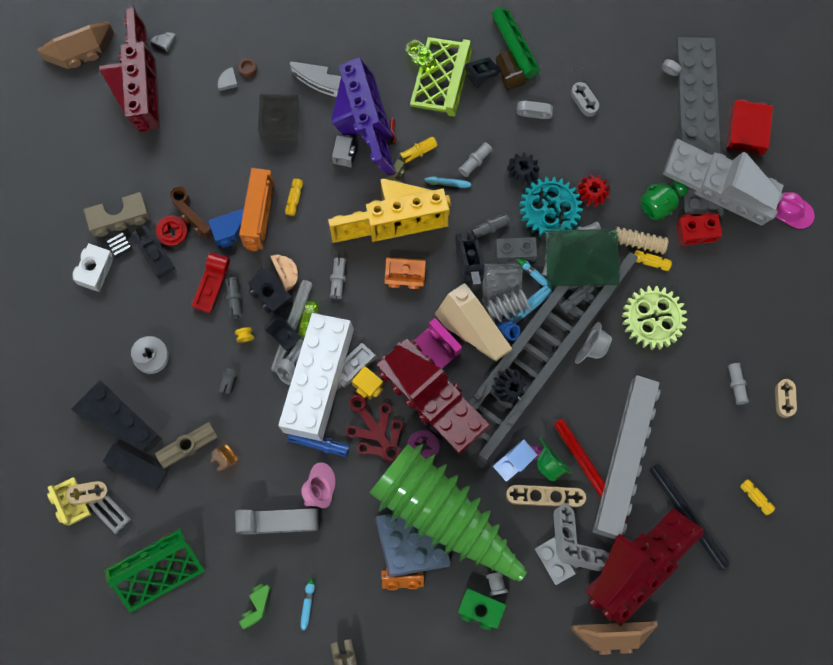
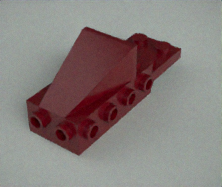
[99,8,160,132]
[377,339,490,455]
[585,508,705,627]

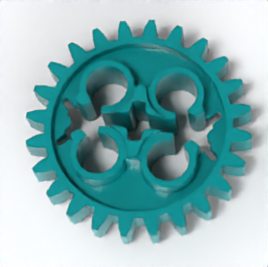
[519,177,583,239]

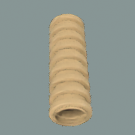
[612,226,668,254]

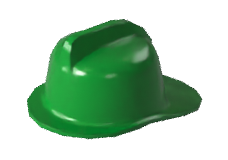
[537,436,572,481]

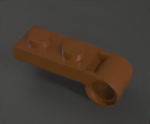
[170,186,213,239]

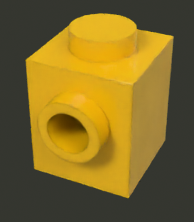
[352,366,384,400]

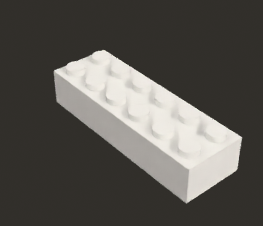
[278,313,354,441]

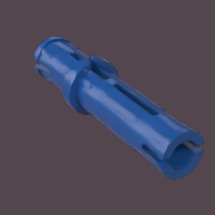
[288,434,350,458]

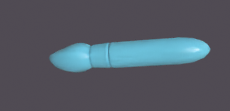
[424,176,471,188]

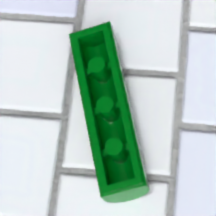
[492,7,541,79]

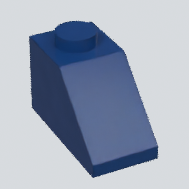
[208,208,244,247]

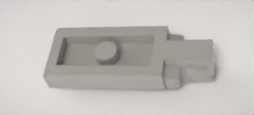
[337,343,377,390]

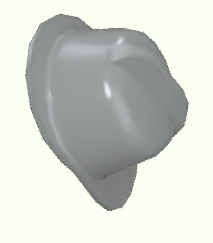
[575,322,612,364]

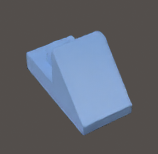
[493,439,537,481]

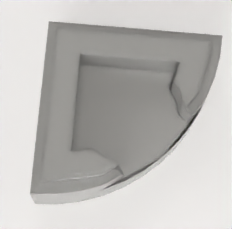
[150,32,176,52]
[218,67,238,91]

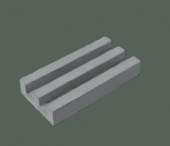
[87,490,131,535]

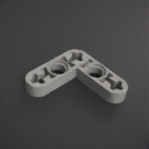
[553,504,609,571]

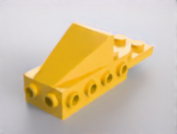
[328,179,451,243]

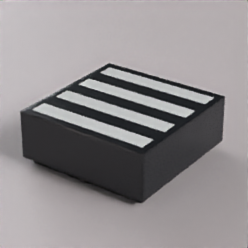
[105,231,133,258]

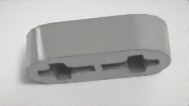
[571,82,599,117]
[517,101,553,119]

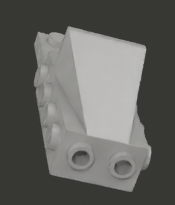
[663,139,784,226]

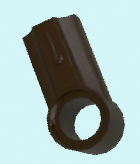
[495,51,526,91]

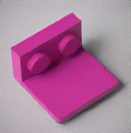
[412,318,462,369]

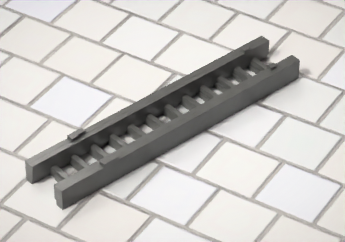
[469,231,638,463]

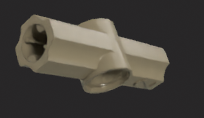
[155,422,218,469]

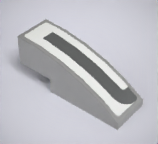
[290,61,341,97]

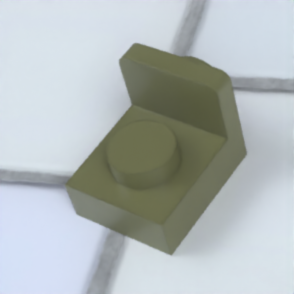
[386,159,405,183]

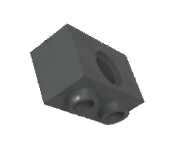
[495,238,537,265]

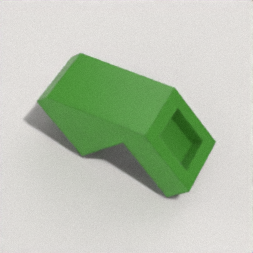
[239,584,271,630]

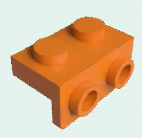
[384,257,426,289]

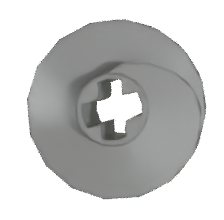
[131,336,169,374]

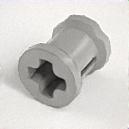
[486,572,508,596]

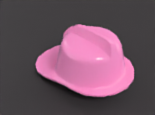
[301,463,336,508]

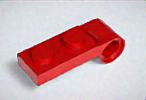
[191,252,230,314]

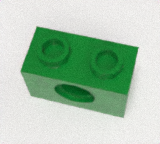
[457,588,506,631]

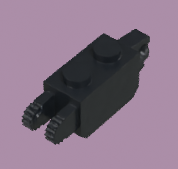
[455,232,485,292]

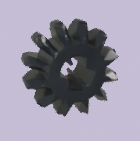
[507,152,540,186]
[491,368,527,403]

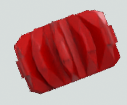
[577,174,610,207]

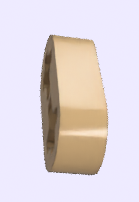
[775,379,797,418]
[67,481,108,505]

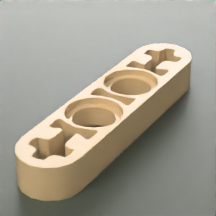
[506,485,586,508]

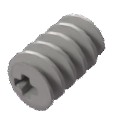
[487,289,531,323]

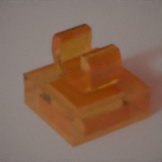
[210,444,239,471]

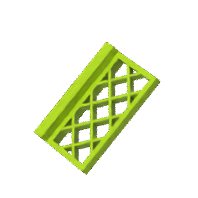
[410,37,473,117]

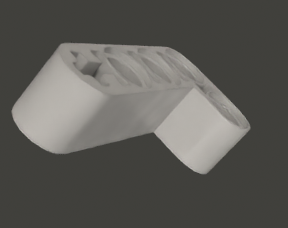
[235,509,319,535]

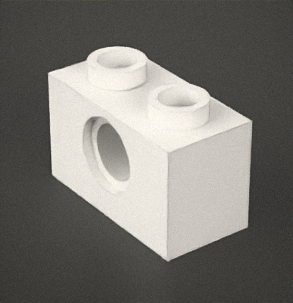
[73,243,114,292]

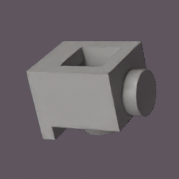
[332,135,355,167]

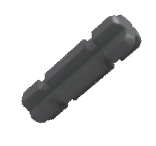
[560,282,594,313]

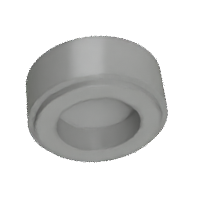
[662,59,682,76]

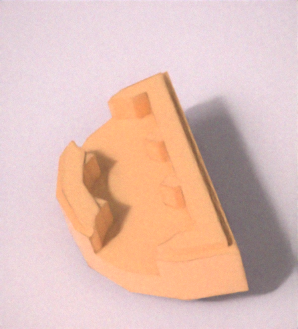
[270,254,298,292]

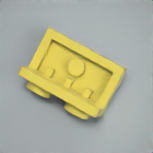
[47,477,92,526]

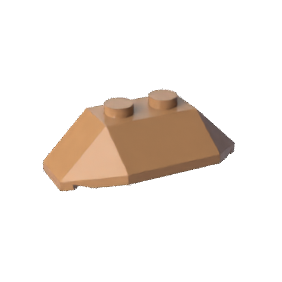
[37,21,114,69]
[570,621,658,655]

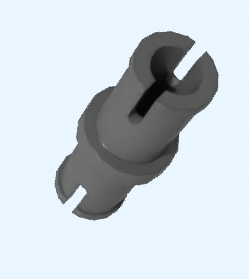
[470,212,510,239]
[225,277,242,319]

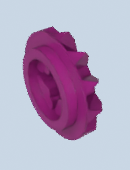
[407,430,439,458]

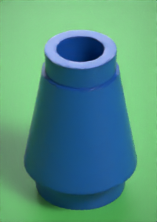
[495,322,520,342]

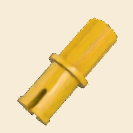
[400,137,437,164]

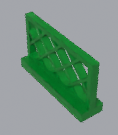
[104,529,205,613]

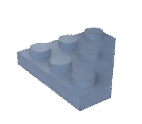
[375,513,451,577]

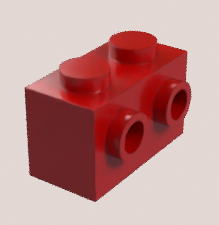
[676,212,722,246]

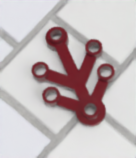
[346,395,403,464]

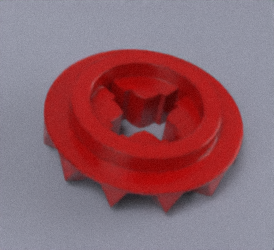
[156,216,188,247]

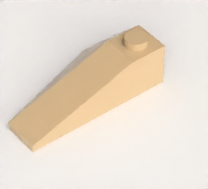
[435,283,512,361]

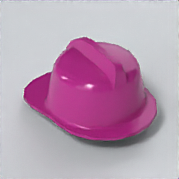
[776,192,815,229]

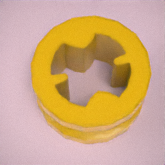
[235,327,254,342]

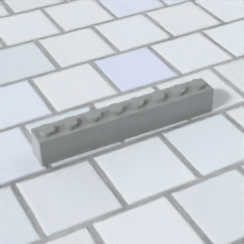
[593,375,661,540]

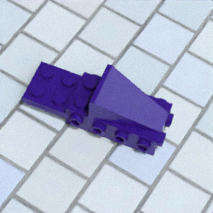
[331,57,396,176]

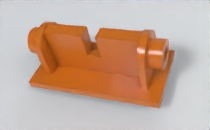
[382,568,424,590]

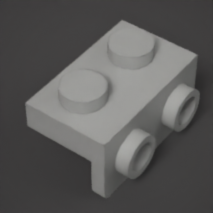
[535,537,582,585]

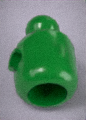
[640,181,688,220]

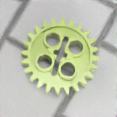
[622,286,687,350]

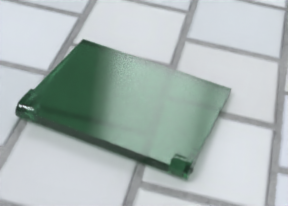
[545,229,619,286]

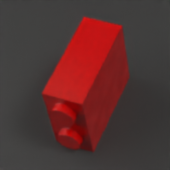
[726,99,773,155]

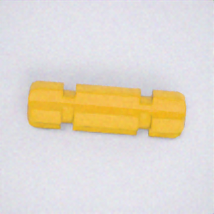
[285,178,303,216]
[634,250,672,271]
[740,479,775,515]

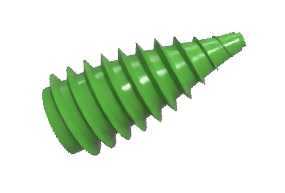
[369,444,527,582]

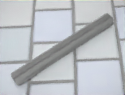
[271,280,312,373]

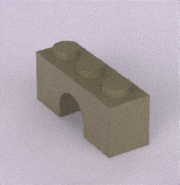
[84,192,150,237]

